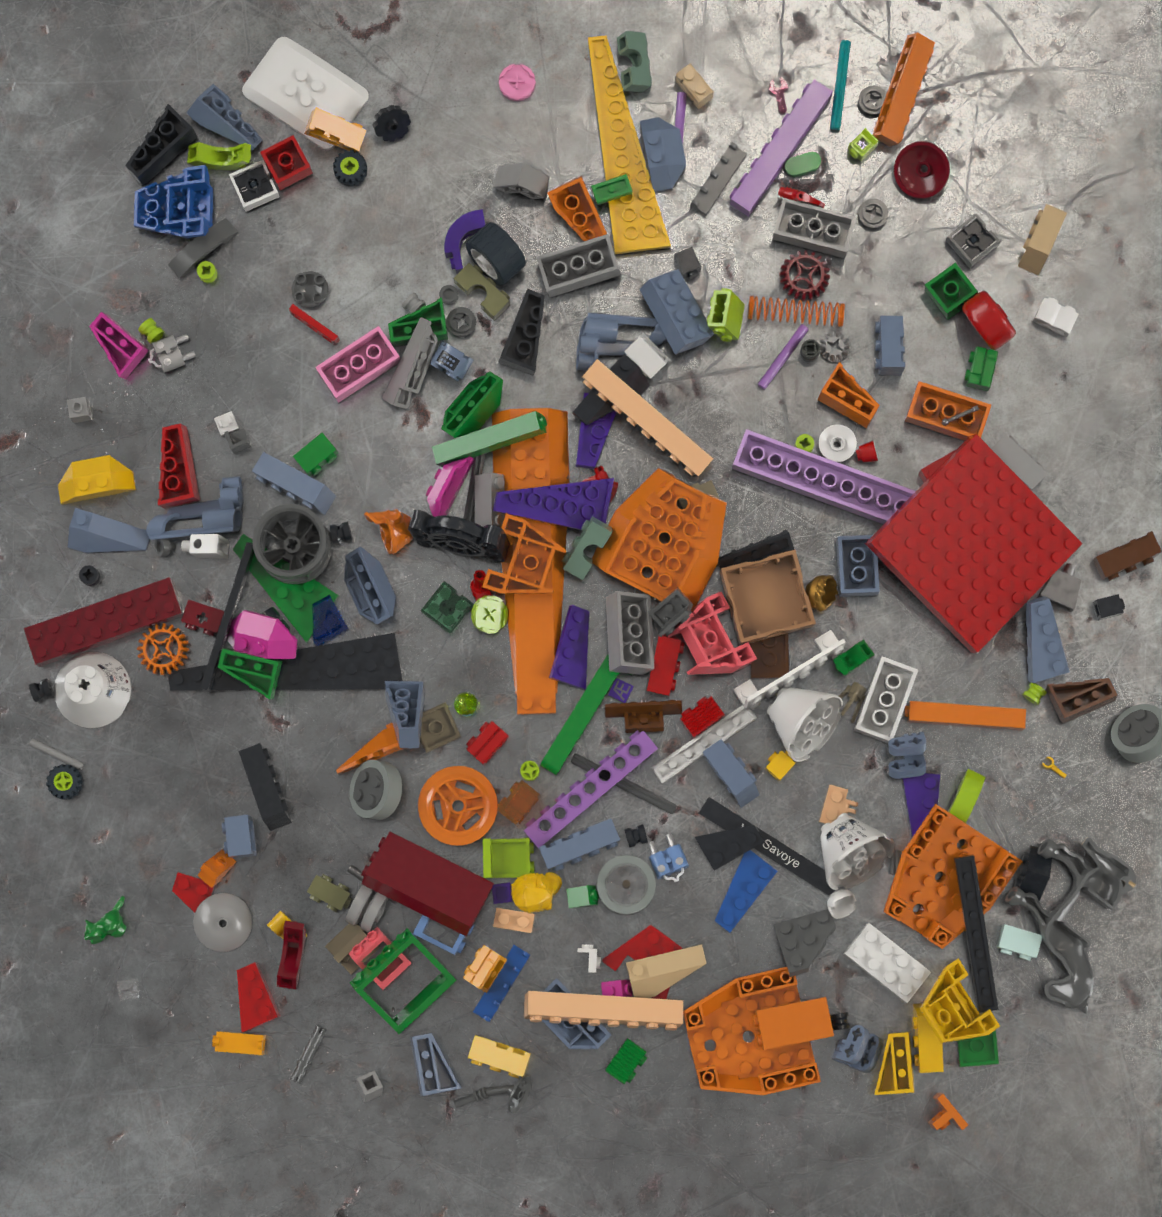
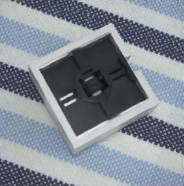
[229,160,280,212]

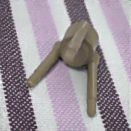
[839,682,867,723]

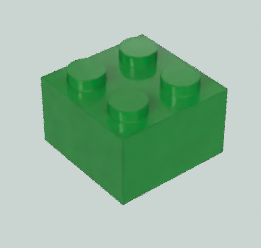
[925,263,978,320]

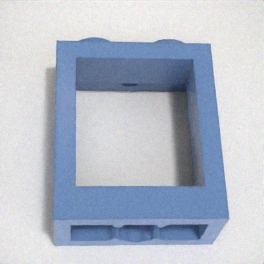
[413,915,475,955]

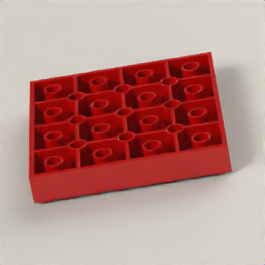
[865,434,1083,653]

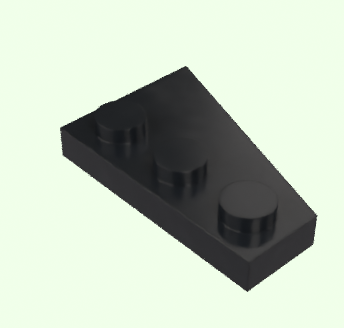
[695,824,765,871]

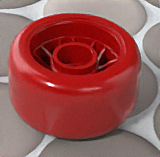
[962,291,1016,350]

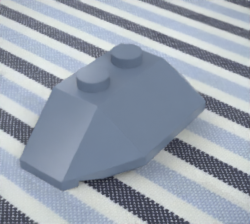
[640,117,687,192]
[344,547,396,624]
[542,978,611,1049]

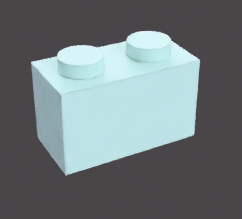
[996,924,1042,961]

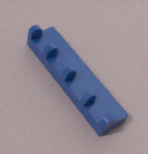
[473,945,530,1022]

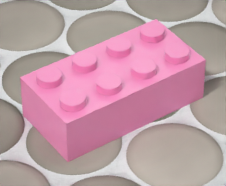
[315,326,400,403]

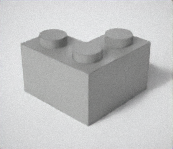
[493,161,550,199]

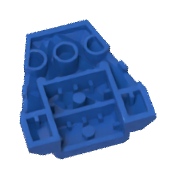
[134,165,213,238]

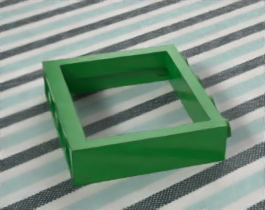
[349,928,456,1034]

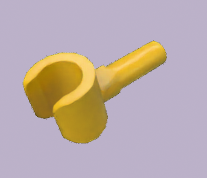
[1042,757,1067,778]

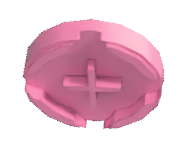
[499,64,536,101]

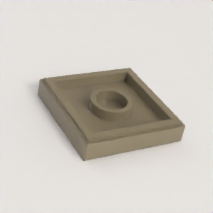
[420,702,462,753]

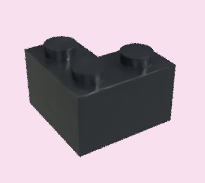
[1014,845,1052,901]

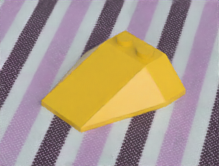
[920,958,1000,1043]

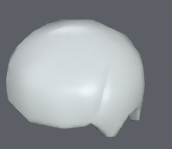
[827,889,857,919]

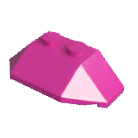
[426,456,474,517]
[228,610,297,659]

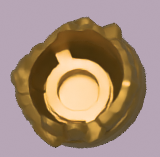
[805,575,838,612]

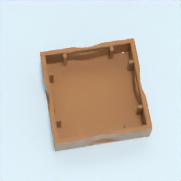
[719,550,816,646]

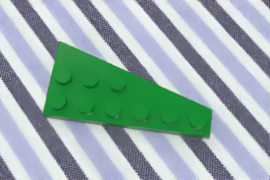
[233,534,339,643]

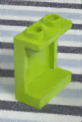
[483,838,535,879]

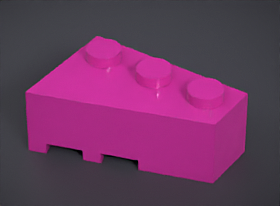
[89,312,150,379]

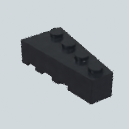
[238,743,292,831]

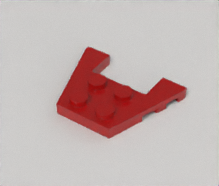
[602,925,682,999]

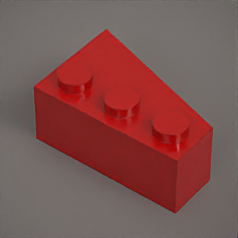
[647,633,685,696]
[237,962,281,1033]

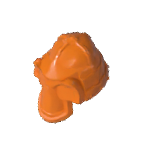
[364,509,413,554]

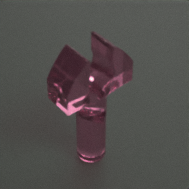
[768,77,788,113]

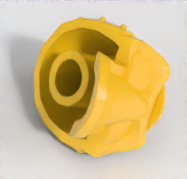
[511,872,562,914]

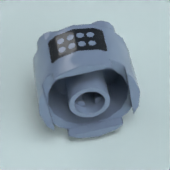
[430,341,474,382]

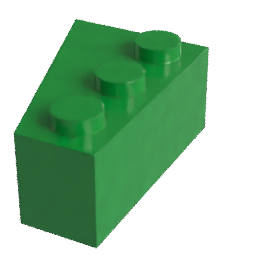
[218,648,282,700]

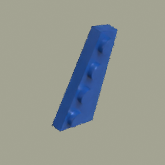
[714,850,778,933]

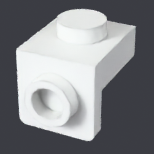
[577,944,601,973]

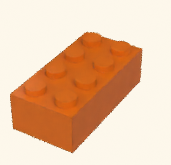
[905,381,991,441]

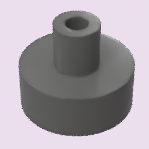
[155,538,175,556]

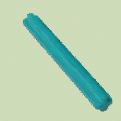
[830,40,851,130]

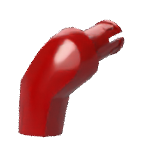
[470,570,491,602]

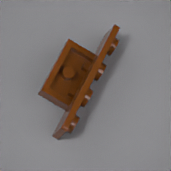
[605,700,682,733]

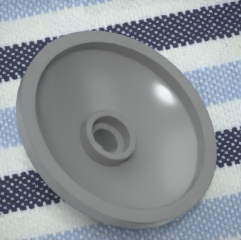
[193,893,252,952]

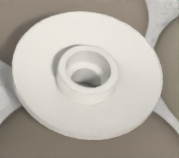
[818,424,857,462]

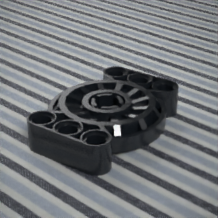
[408,510,510,562]

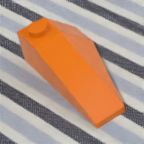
[547,176,607,241]
[336,723,404,775]

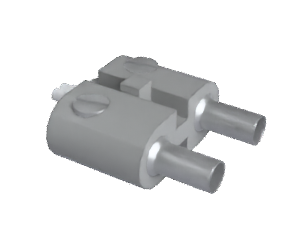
[148,334,196,373]

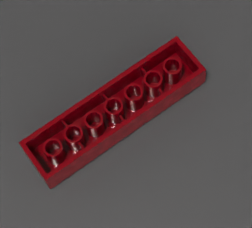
[23,577,184,667]

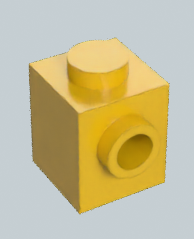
[765,750,796,781]

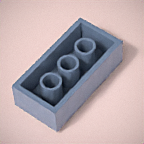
[640,269,714,355]

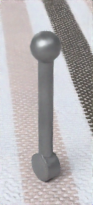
[942,406,979,426]

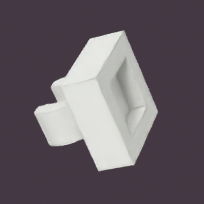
[214,411,239,437]

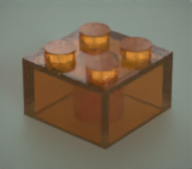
[497,780,541,827]

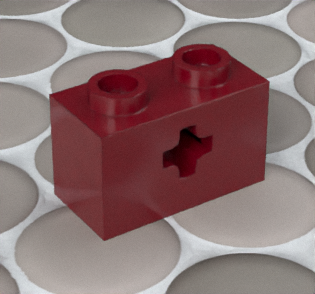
[181,600,224,637]

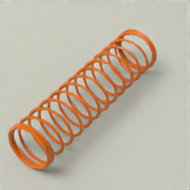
[748,296,845,327]

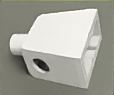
[181,534,230,559]

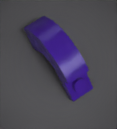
[444,209,485,274]

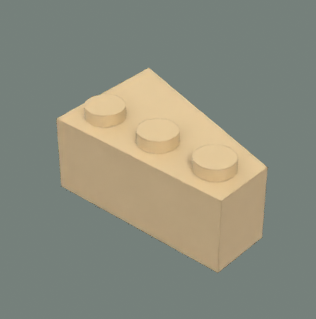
[1018,204,1067,275]

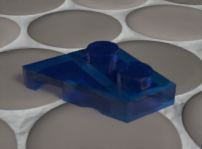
[312,595,348,646]

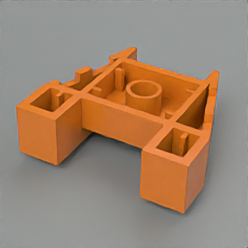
[482,514,567,594]

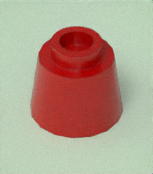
[856,441,878,463]

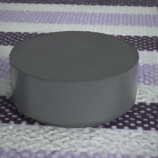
[439,285,458,305]

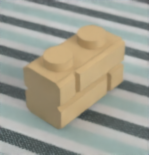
[675,63,714,109]

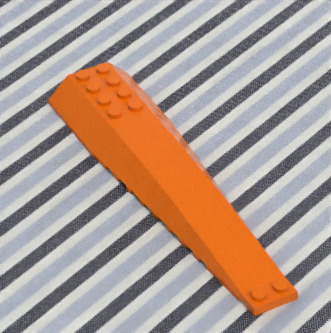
[492,408,569,715]

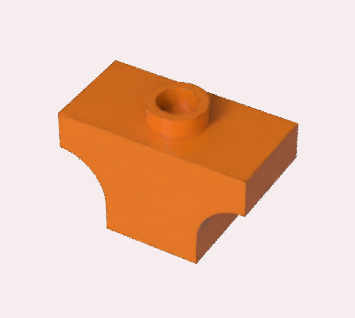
[197,849,237,888]

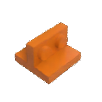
[928,1092,968,1130]

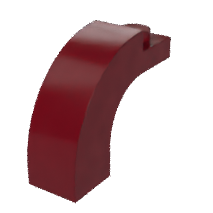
[277,921,306,990]

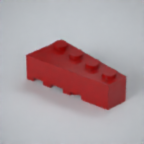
[157,423,200,509]

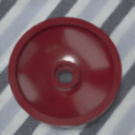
[894,141,950,198]

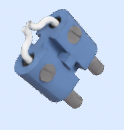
[647,834,689,882]

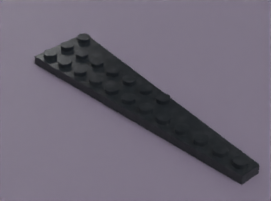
[167,633,403,691]

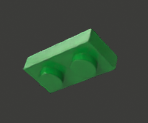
[591,174,633,205]

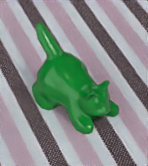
[84,896,126,944]

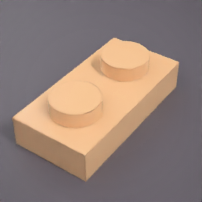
[493,908,535,933]

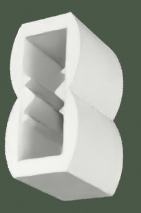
[1033,297,1079,337]

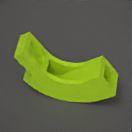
[187,142,251,171]
[948,769,985,823]

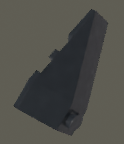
[572,354,650,426]

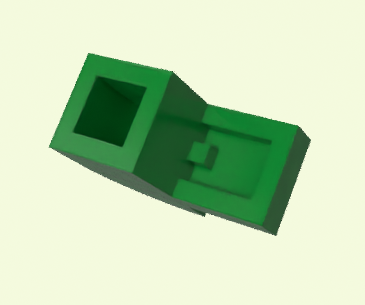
[833,640,875,676]

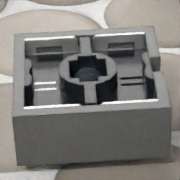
[946,213,1001,268]

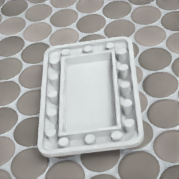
[242,37,369,150]

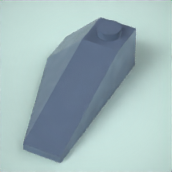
[187,84,263,150]
[68,508,150,553]

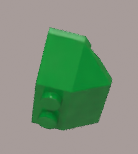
[441,371,503,438]

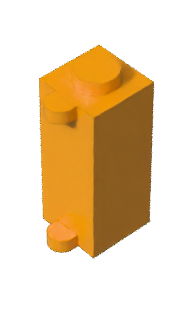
[212,1031,266,1055]

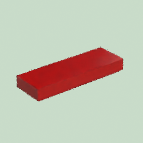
[289,304,340,346]

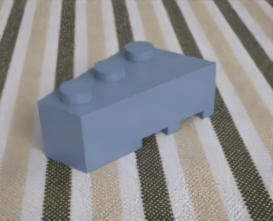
[410,1033,461,1096]

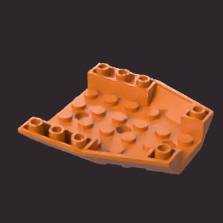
[591,468,727,610]
[883,804,1023,949]
[683,967,821,1095]

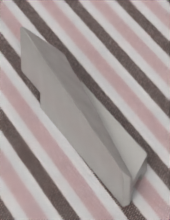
[382,317,438,409]

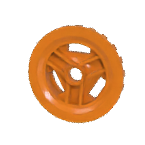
[418,766,498,846]

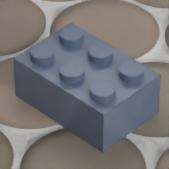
[836,535,880,597]

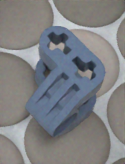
[888,732,926,779]
[832,1025,884,1073]

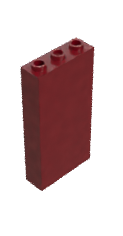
[361,832,494,937]

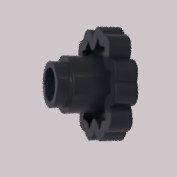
[372,105,411,142]

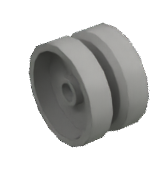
[345,885,388,933]

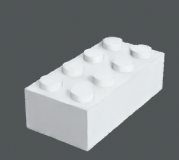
[853,656,918,743]
[843,923,931,1003]

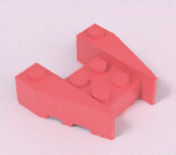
[668,591,757,675]

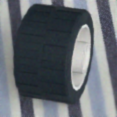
[466,222,526,286]

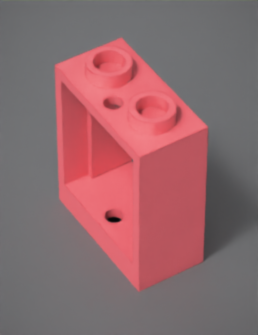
[348,927,411,990]

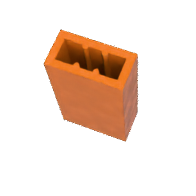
[753,997,834,1050]

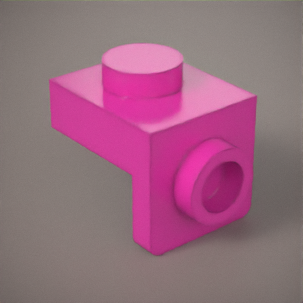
[601,979,633,997]

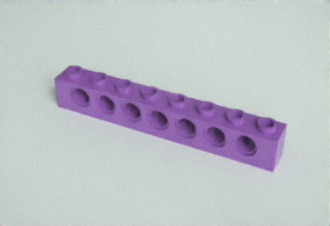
[524,730,658,849]

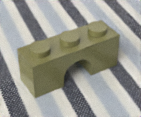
[453,263,510,321]

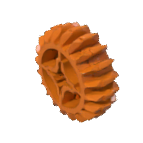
[137,623,190,675]

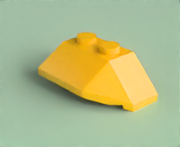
[58,455,136,504]

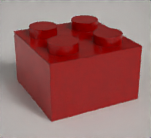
[260,135,313,190]

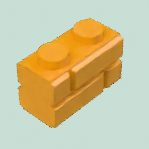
[463,945,507,993]

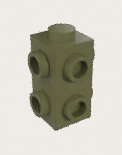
[307,874,353,913]

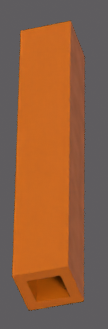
[904,701,1026,730]

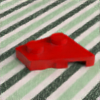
[172,872,215,913]

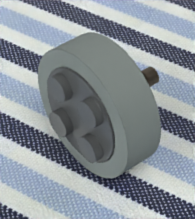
[1111,704,1162,763]
[349,760,402,820]

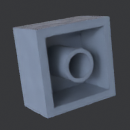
[222,815,257,859]

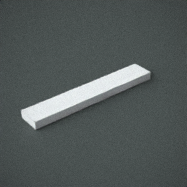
[651,705,757,784]

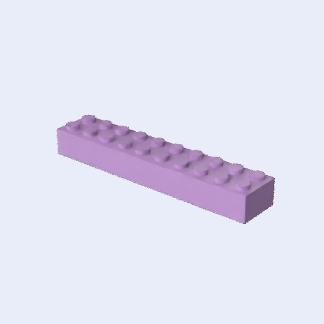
[732,429,916,524]

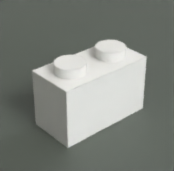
[624,332,670,379]

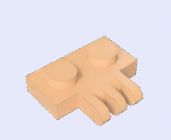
[819,784,858,824]

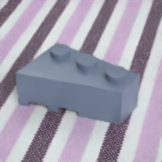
[875,316,905,376]
[703,739,759,808]

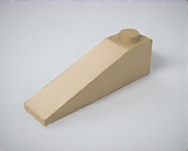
[626,945,707,998]

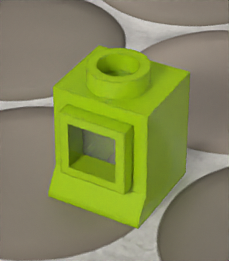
[848,128,878,161]

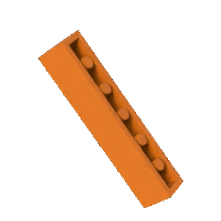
[872,32,935,146]

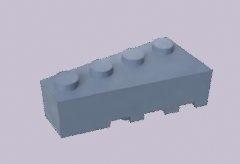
[252,452,336,515]
[1026,596,1070,683]
[385,681,424,749]
[539,818,620,873]

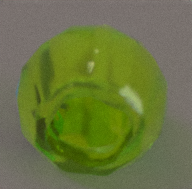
[454,692,478,716]

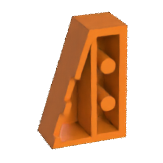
[817,362,880,428]

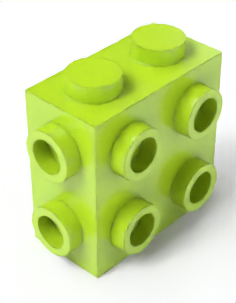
[707,288,745,342]

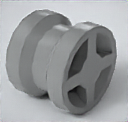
[402,293,426,314]

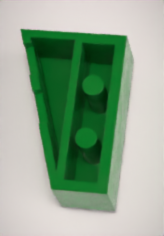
[388,297,448,347]

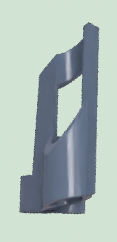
[576,313,666,371]
[146,476,243,540]

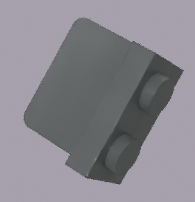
[649,588,693,637]

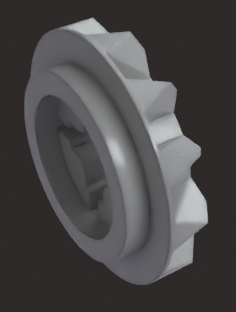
[820,332,850,362]

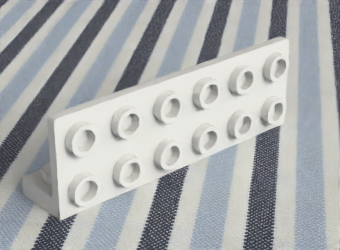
[733,630,846,710]

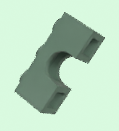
[617,31,652,93]
[562,516,612,580]

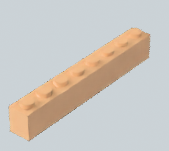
[582,359,713,476]
[524,991,683,1030]

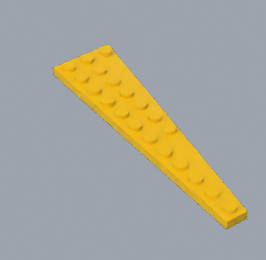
[588,35,671,254]

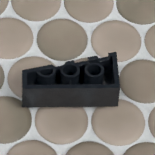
[125,104,198,186]
[498,288,545,376]

